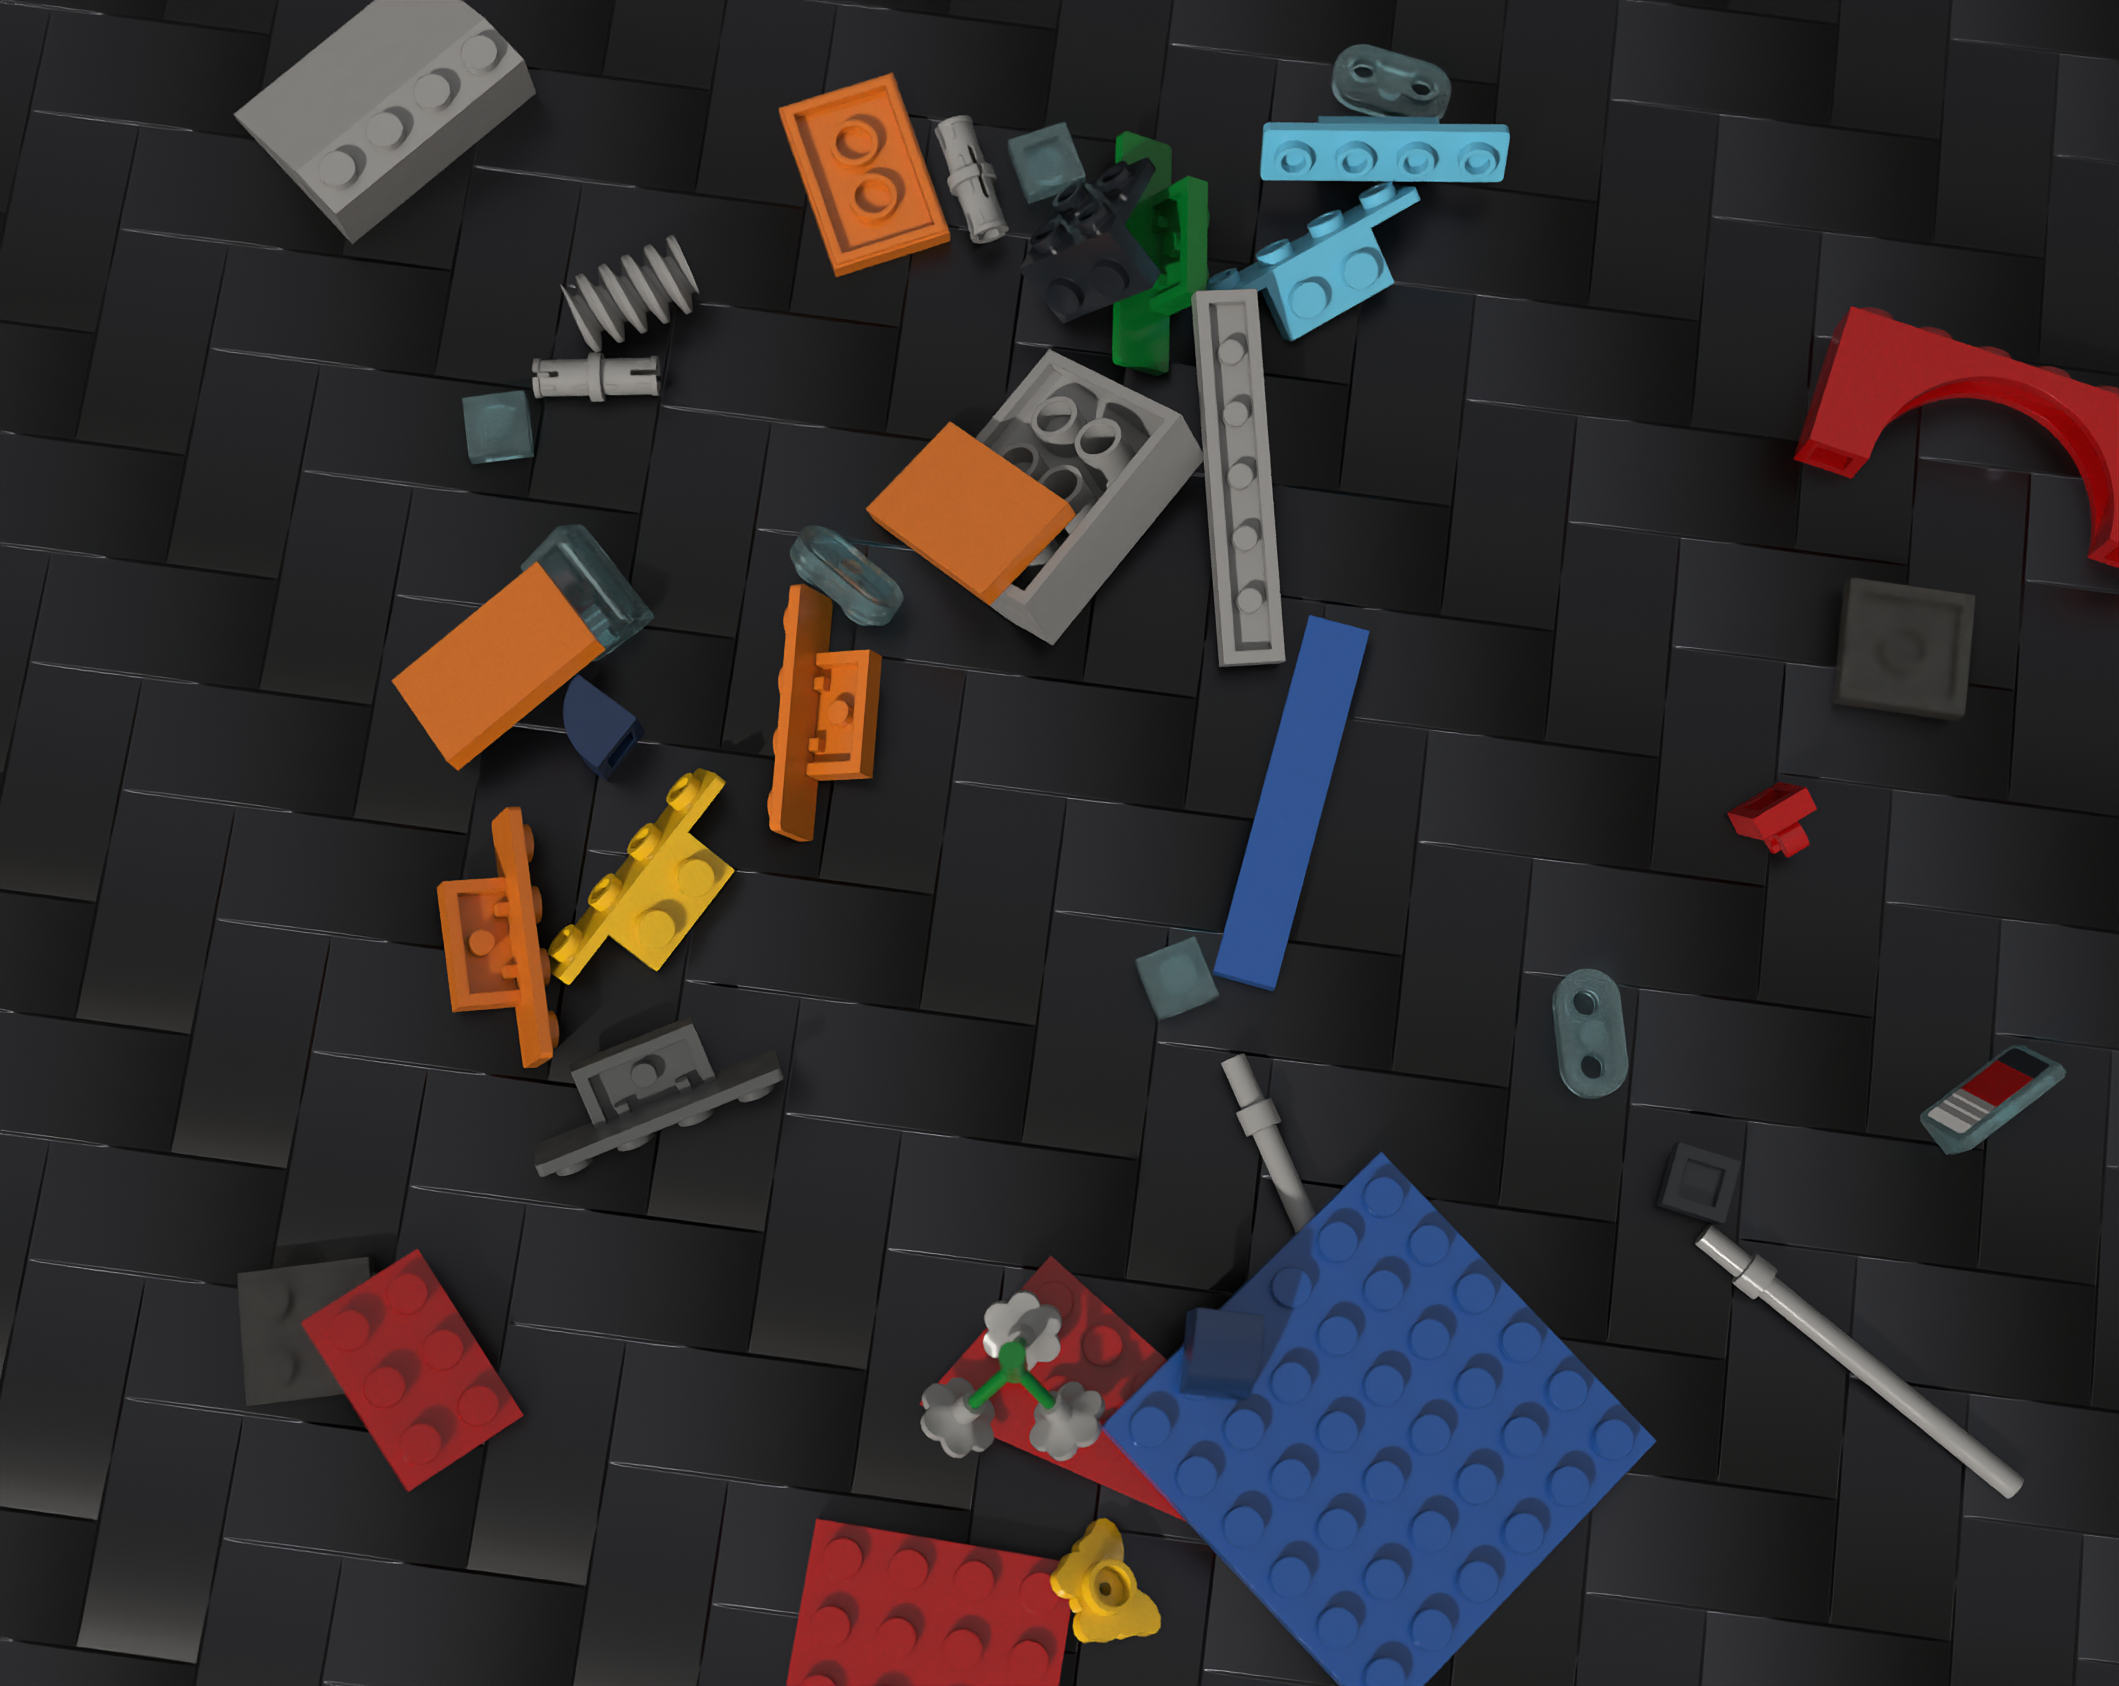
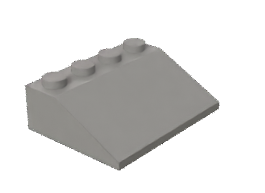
[234,0,536,244]
[975,349,1204,645]

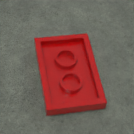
[300,1249,524,1492]

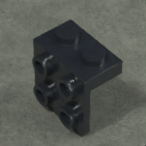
[1019,157,1161,323]

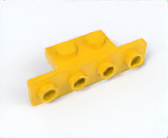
[548,768,735,985]

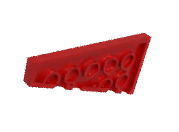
[919,1255,1187,1522]

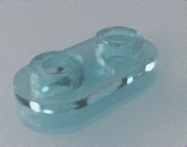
[1331,44,1451,120]
[790,525,903,626]
[1552,969,1628,1099]

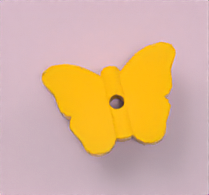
[1050,1518,1161,1643]

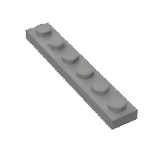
[1191,289,1286,667]

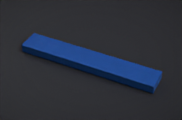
[1212,615,1370,991]

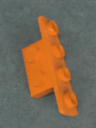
[767,584,882,842]
[437,806,559,1069]

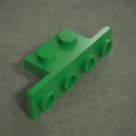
[1112,131,1210,376]

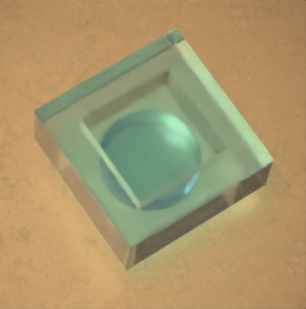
[1008,122,1085,204]
[462,390,534,464]
[1135,936,1219,1022]

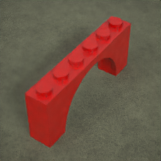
[1793,306,2119,568]

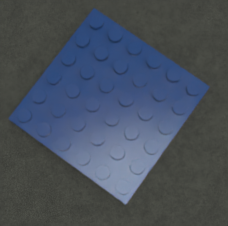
[1101,1152,1656,1686]

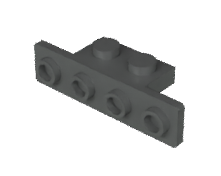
[534,1016,785,1177]

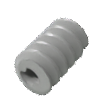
[559,235,699,353]

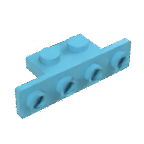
[1260,116,1510,182]
[1207,181,1420,341]

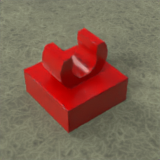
[1727,782,1817,858]

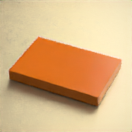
[778,73,950,277]
[866,422,1076,606]
[391,561,606,771]

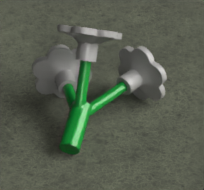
[920,1290,1106,1461]

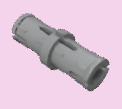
[935,115,1009,244]
[532,352,661,402]

